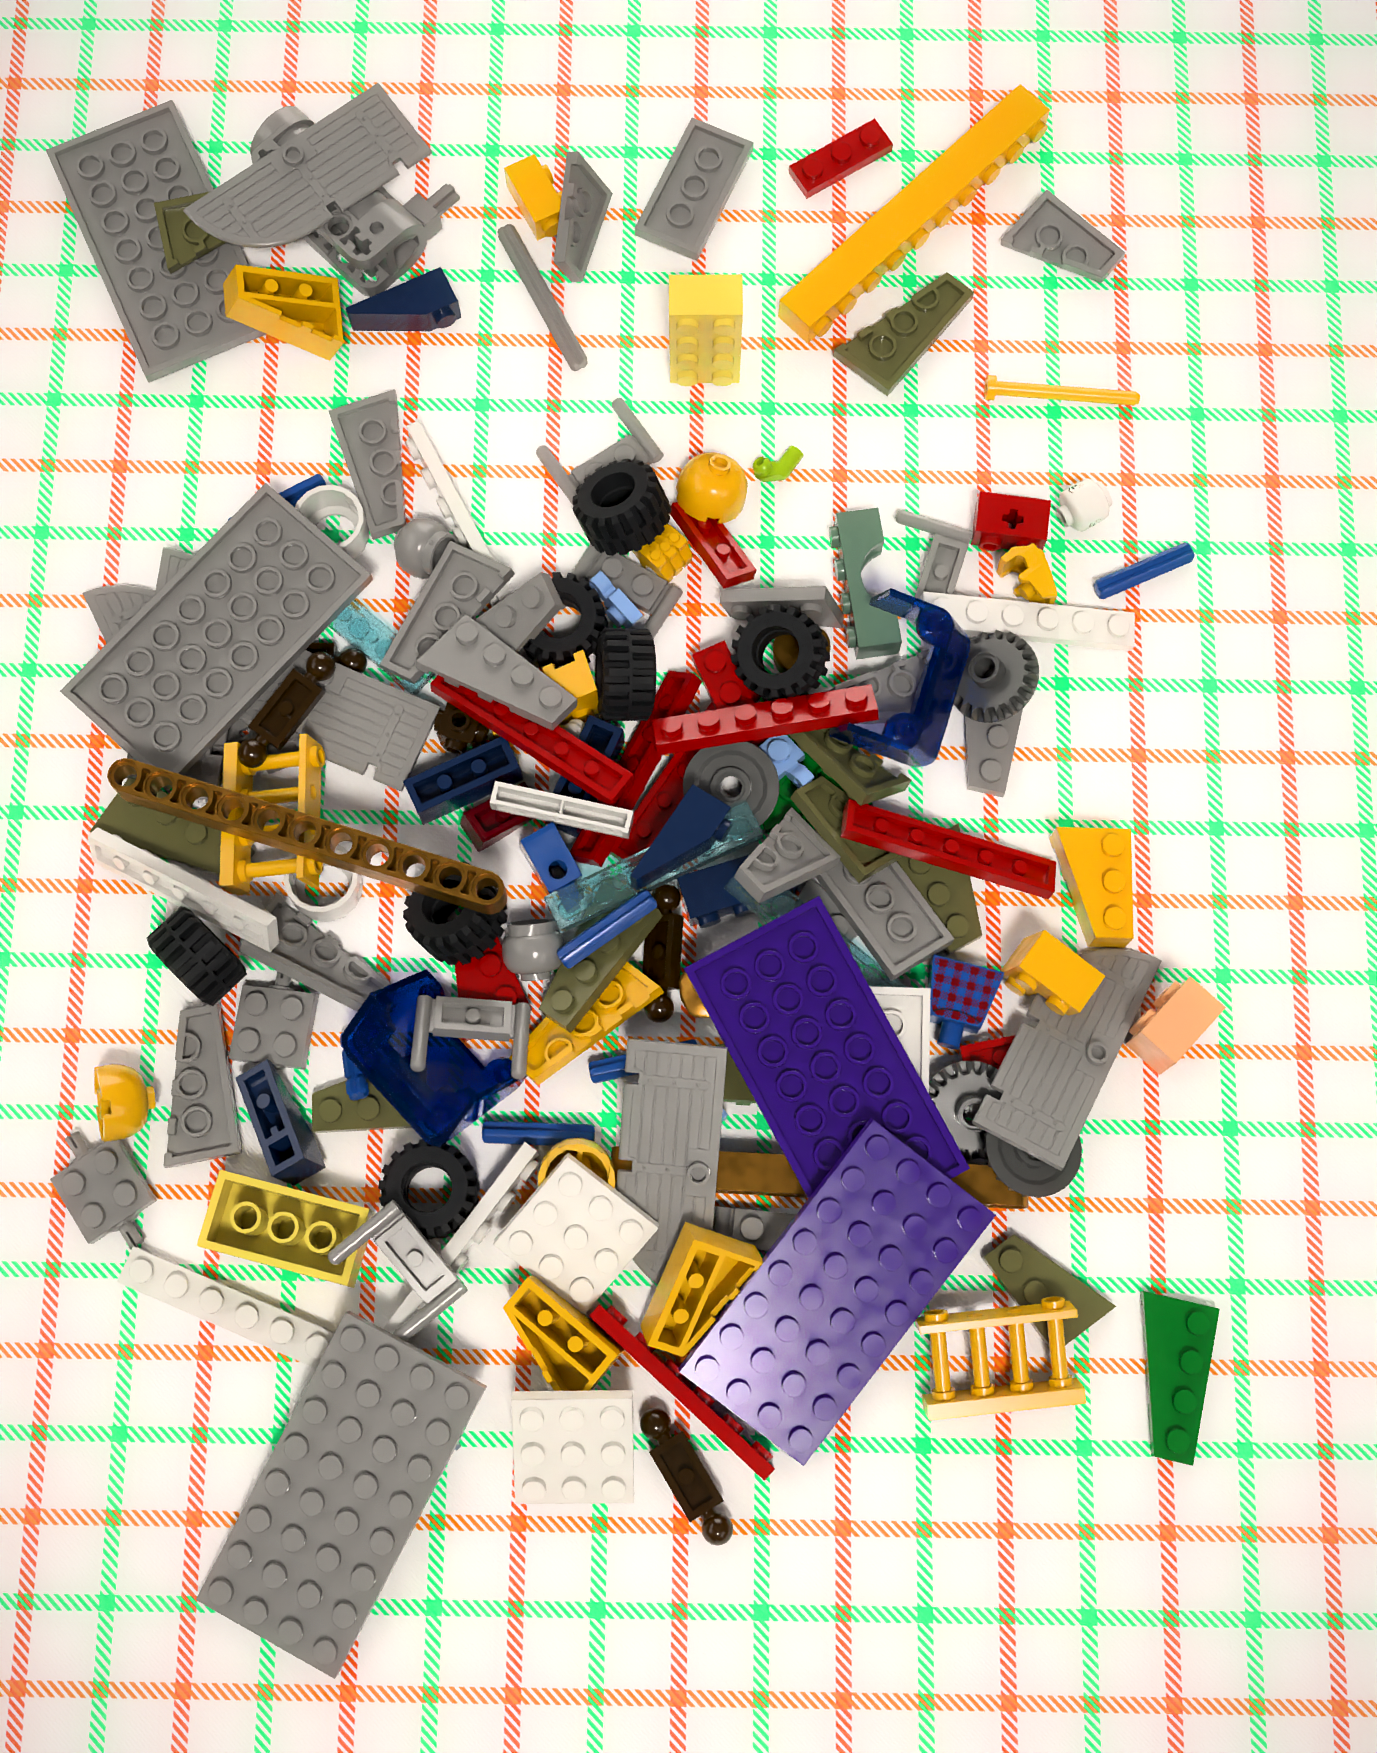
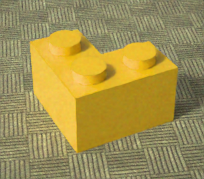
[1000,930,1105,1016]

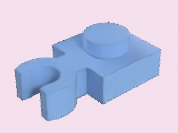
[589,570,643,628]

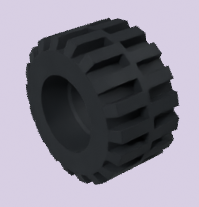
[572,459,671,556]
[523,572,608,669]
[731,605,830,700]
[595,628,656,721]
[403,861,508,965]
[147,906,247,1006]
[378,1139,480,1240]

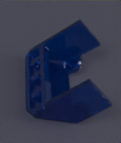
[828,588,970,768]

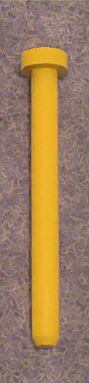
[984,375,1140,406]

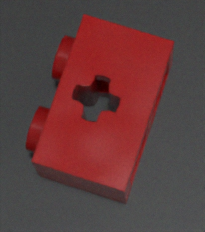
[971,491,1051,551]

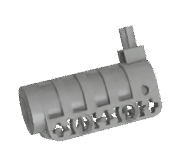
[250,106,460,297]

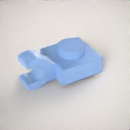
[759,735,814,789]

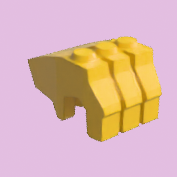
[632,524,693,583]
[996,543,1058,604]

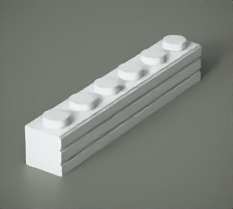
[490,781,634,839]

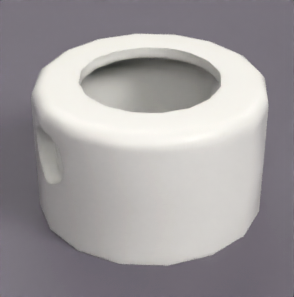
[295,485,369,560]
[283,844,363,922]

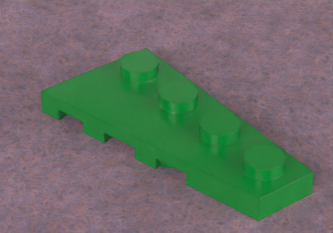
[1140,1291,1220,1466]

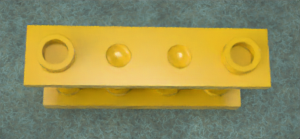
[219,733,325,895]
[915,1296,1086,1421]

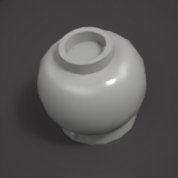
[394,518,460,579]
[502,919,564,981]

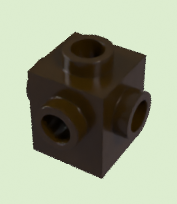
[434,702,489,755]

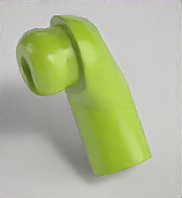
[752,445,804,482]

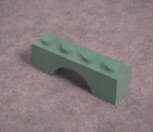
[829,507,902,660]

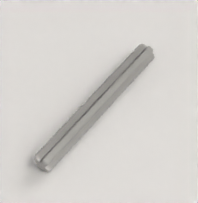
[497,224,588,371]

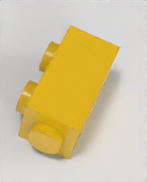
[504,154,562,241]

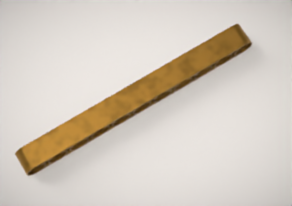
[107,758,508,915]
[611,1146,1029,1209]

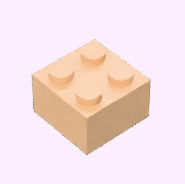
[1125,976,1226,1075]

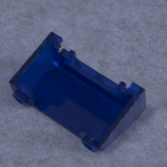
[342,969,527,1146]

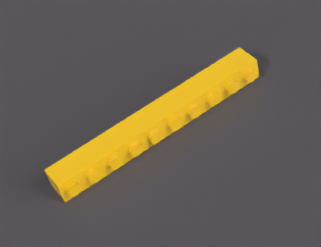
[778,84,1050,344]

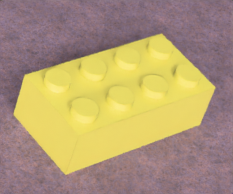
[669,274,743,386]
[196,1170,376,1288]

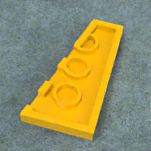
[508,962,664,1085]

